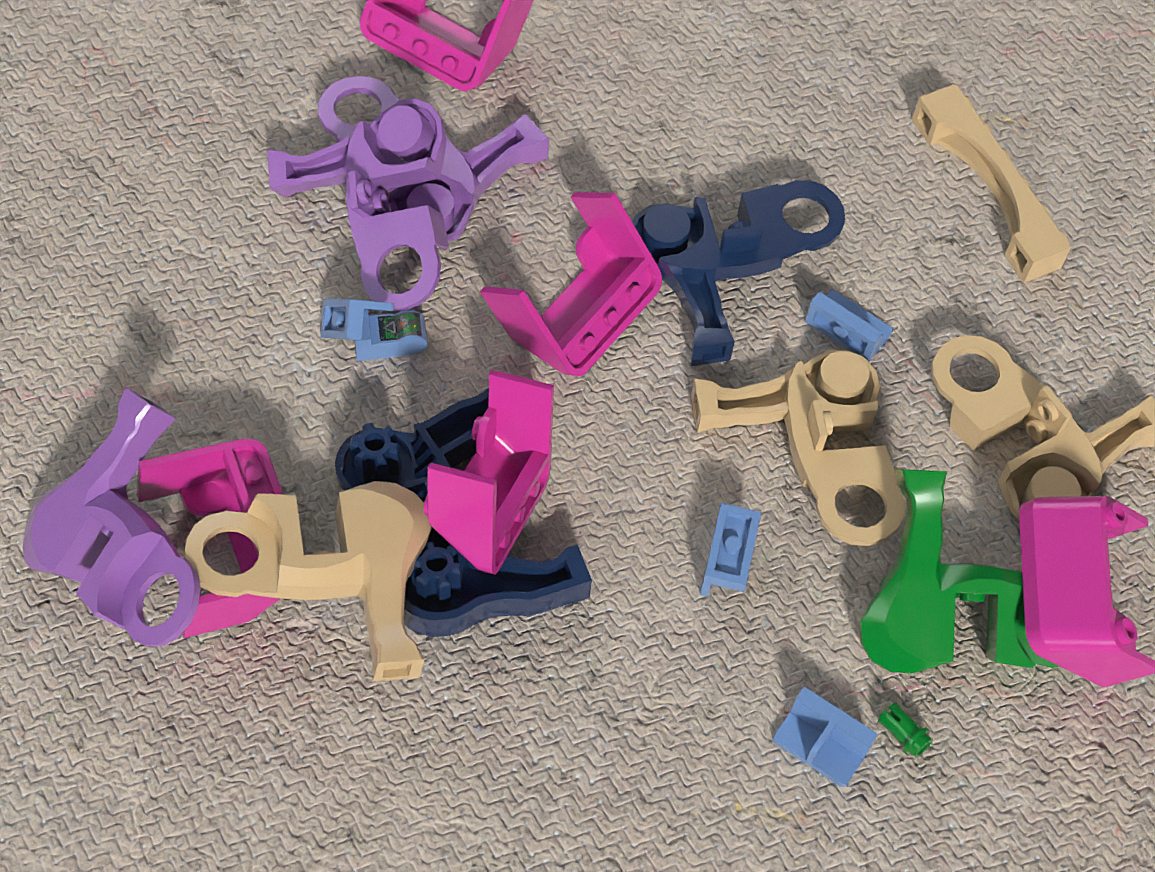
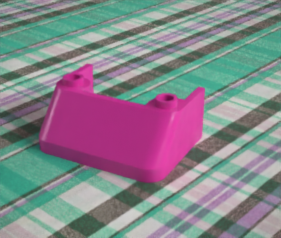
[360,0,534,91]
[480,192,662,376]
[424,370,554,574]
[137,438,306,638]
[1019,496,1155,688]

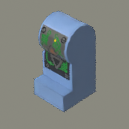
[355,310,428,361]

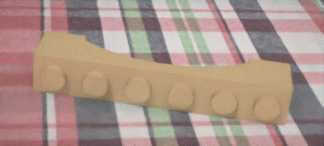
[912,84,1071,283]

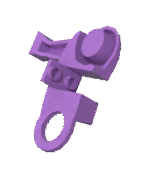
[318,76,549,242]
[267,99,449,311]
[23,387,201,648]

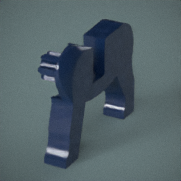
[335,388,592,637]

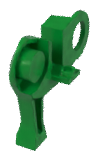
[859,469,1060,673]

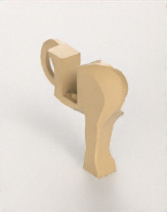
[931,335,1155,520]
[691,349,905,546]
[184,481,432,682]

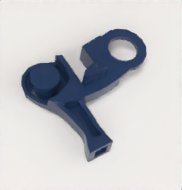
[632,180,845,366]

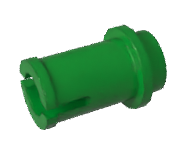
[877,702,933,758]

